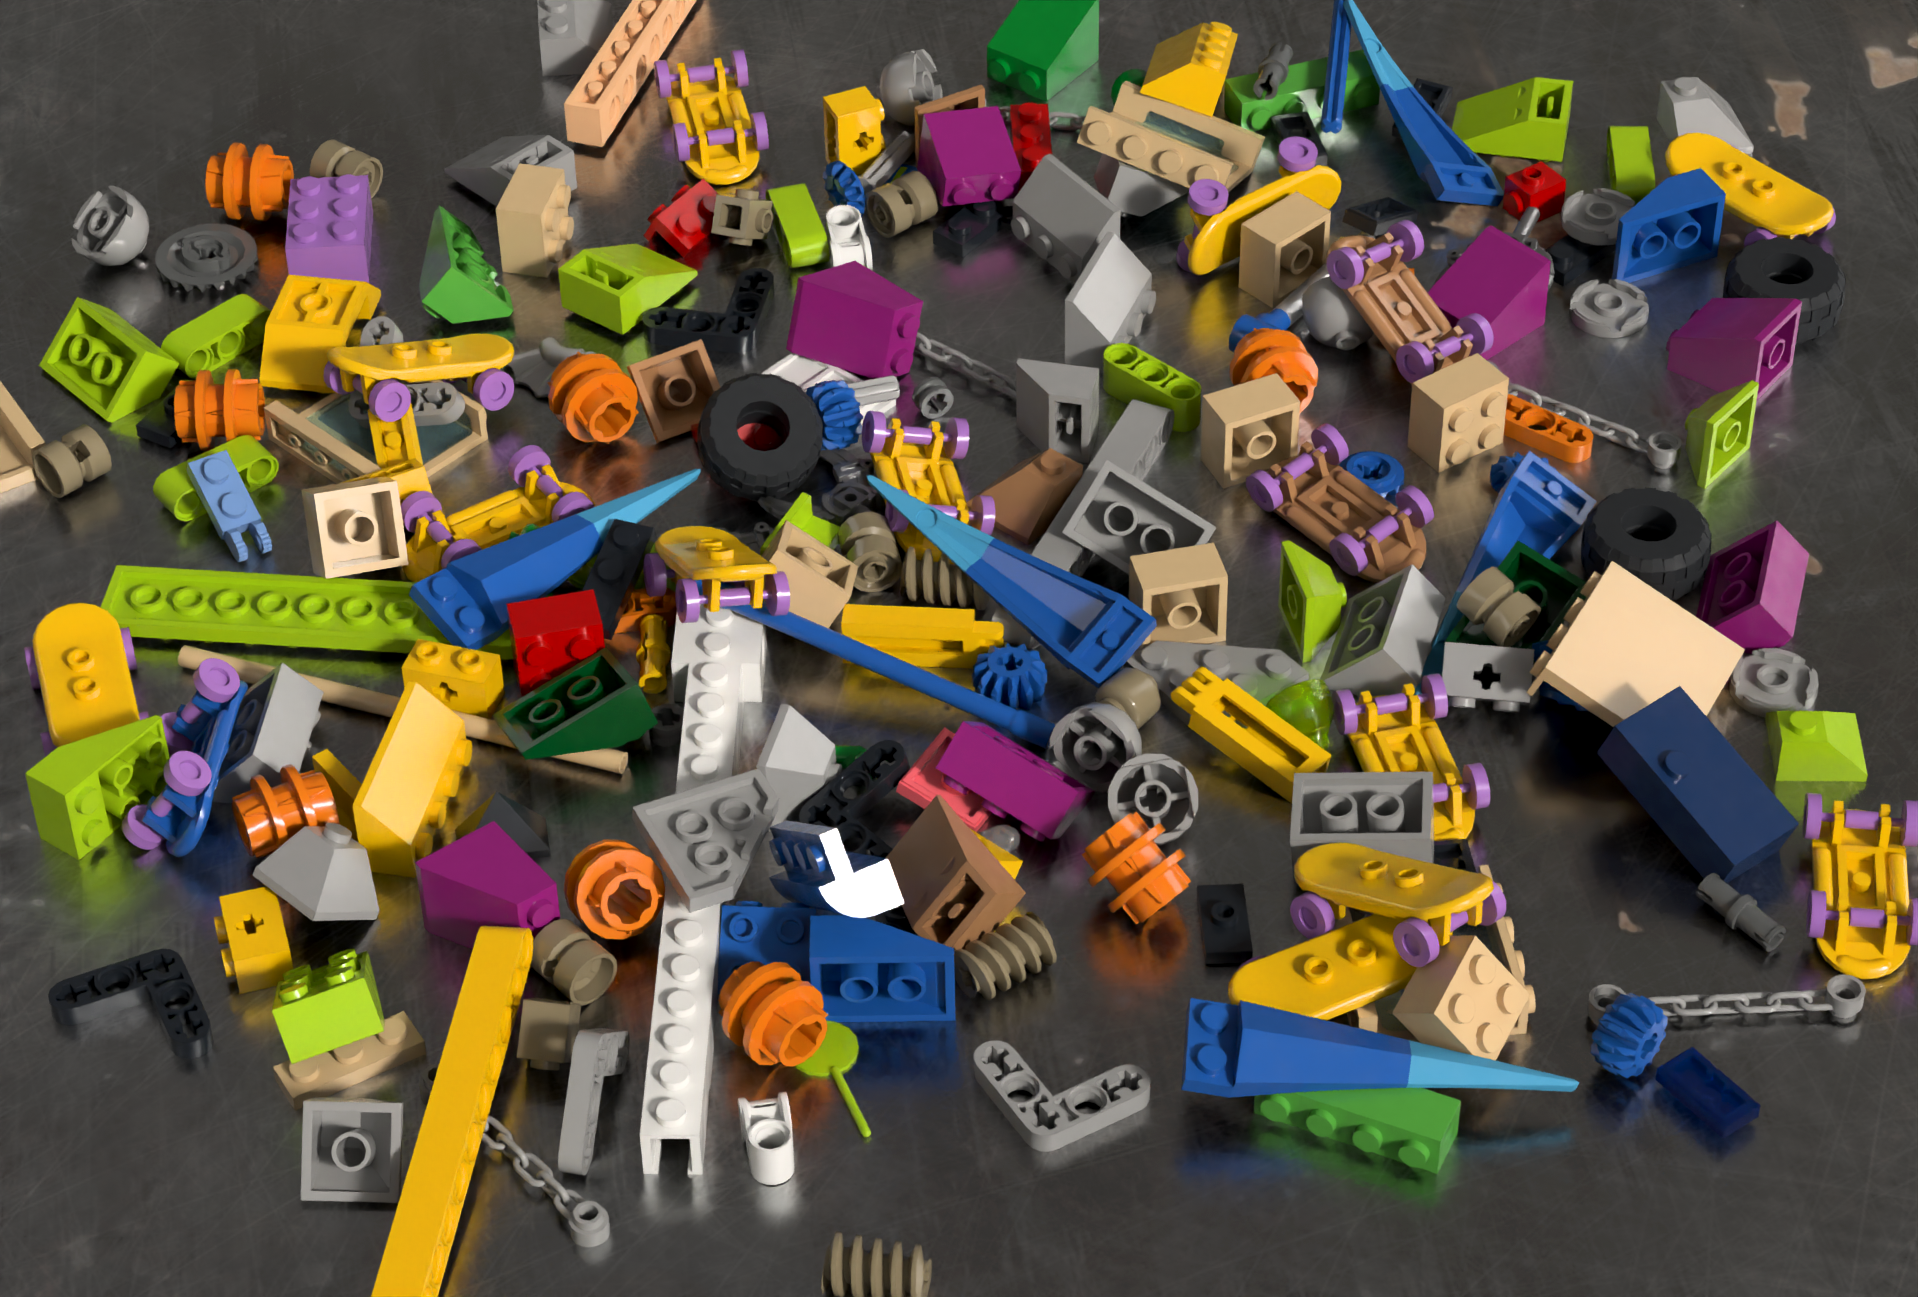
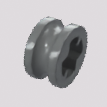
[912,377,954,419]
[649,703,684,747]

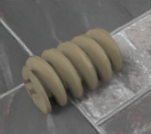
[900,546,990,610]
[954,912,1057,1000]
[821,1231,932,1297]

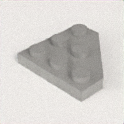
[1123,640,1309,742]
[632,768,779,913]

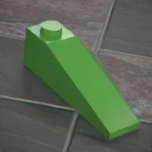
[419,205,514,324]

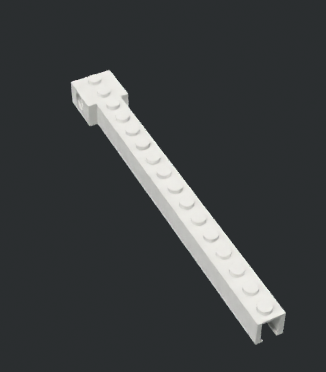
[640,604,767,1175]

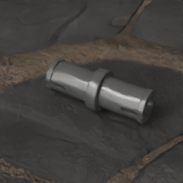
[1253,42,1293,100]
[1696,873,1787,952]

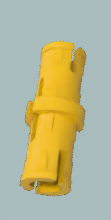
[636,614,671,694]

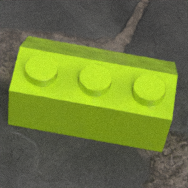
[39,297,179,423]

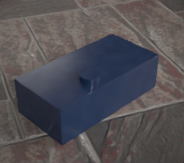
[1597,686,1799,884]

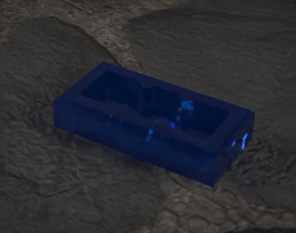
[1655,1047,1761,1139]

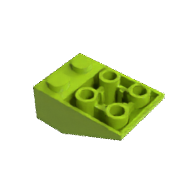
[1452,77,1573,162]
[558,243,698,335]
[25,715,170,860]
[272,949,385,1064]

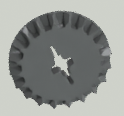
[155,223,258,292]

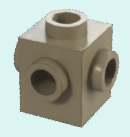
[711,188,773,246]

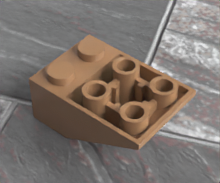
[886,795,1026,951]

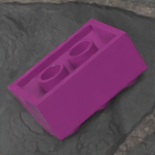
[1696,520,1809,654]
[936,721,1095,842]

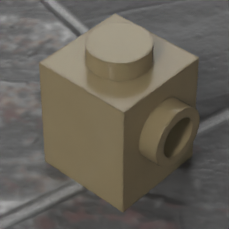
[517,998,581,1071]

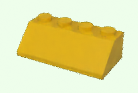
[1140,22,1238,117]
[352,681,472,878]

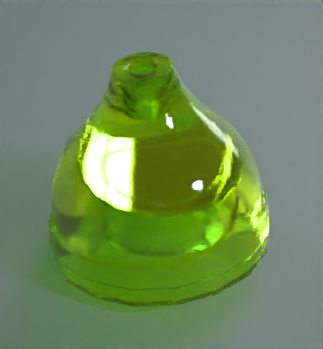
[1266,679,1334,750]

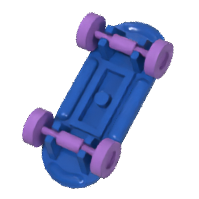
[122,658,248,857]

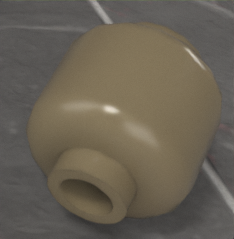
[1095,667,1161,729]

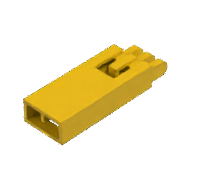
[841,604,1004,669]
[1170,666,1332,804]

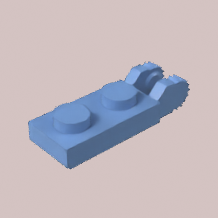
[187,450,272,562]

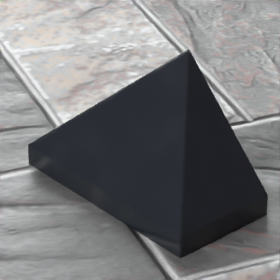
[455,791,551,858]

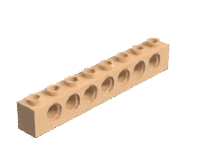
[564,0,697,147]

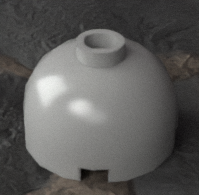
[876,49,943,126]
[72,186,150,266]
[1302,276,1374,350]
[1050,702,1142,794]
[1108,753,1198,845]

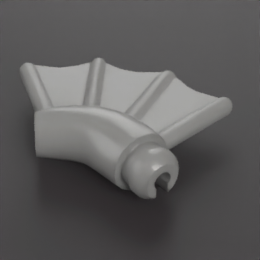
[507,337,596,398]

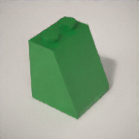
[987,0,1099,102]

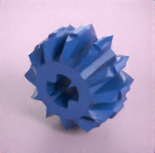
[806,380,864,451]
[972,642,1047,710]
[1590,993,1668,1078]

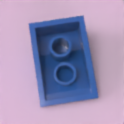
[1612,168,1726,283]
[809,915,955,1023]

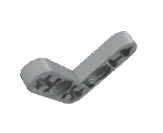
[349,316,465,429]
[558,1027,630,1176]
[974,1040,1150,1152]

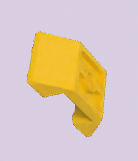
[259,275,381,394]

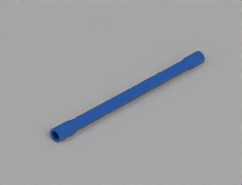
[695,580,1056,749]

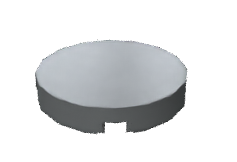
[1561,188,1635,245]
[1569,279,1649,339]
[1729,648,1819,718]

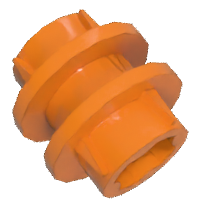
[205,142,294,222]
[1229,328,1318,413]
[548,352,639,444]
[174,369,265,452]
[232,764,340,858]
[1082,811,1191,924]
[563,839,665,940]
[718,961,828,1067]

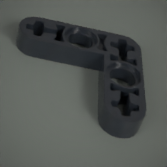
[643,268,774,353]
[799,740,910,858]
[48,949,214,1059]

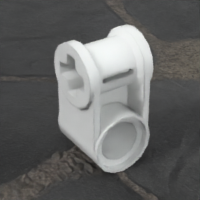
[826,205,873,270]
[738,1092,795,1185]

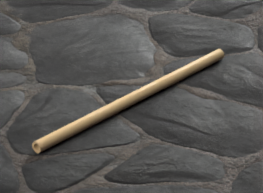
[178,645,628,774]

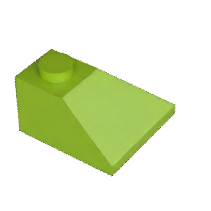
[1685,380,1759,489]
[1278,540,1347,663]
[1765,711,1868,782]

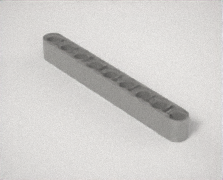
[992,399,1174,650]

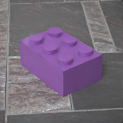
[285,174,373,283]

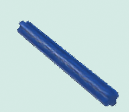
[1321,0,1354,134]

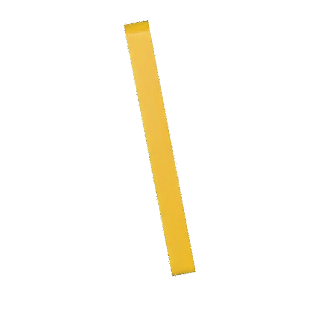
[371,926,533,1297]

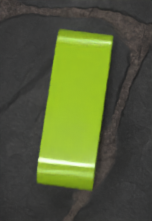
[1606,126,1655,205]
[765,183,830,268]
[161,294,271,379]
[1103,343,1202,432]
[153,435,279,522]

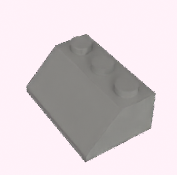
[537,0,613,77]
[1011,153,1121,284]
[1065,232,1156,373]
[1062,460,1217,574]
[1319,564,1446,697]
[213,663,324,803]
[1290,772,1434,878]

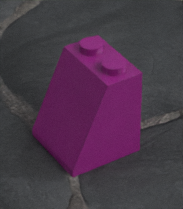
[917,106,1021,207]
[1427,225,1551,360]
[786,261,923,379]
[1666,298,1802,400]
[415,821,560,967]

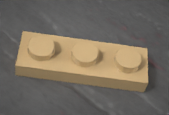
[273,1011,426,1111]

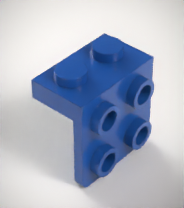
[717,901,818,995]

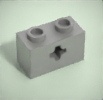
[1442,642,1534,713]

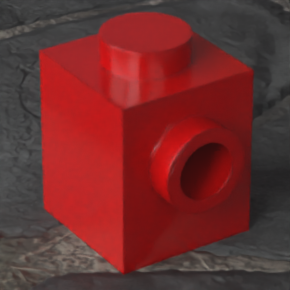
[1503,161,1566,223]

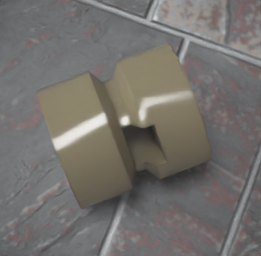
[310,139,383,199]
[865,171,938,238]
[32,424,112,498]
[838,512,902,592]
[1457,567,1541,647]
[530,919,617,1006]

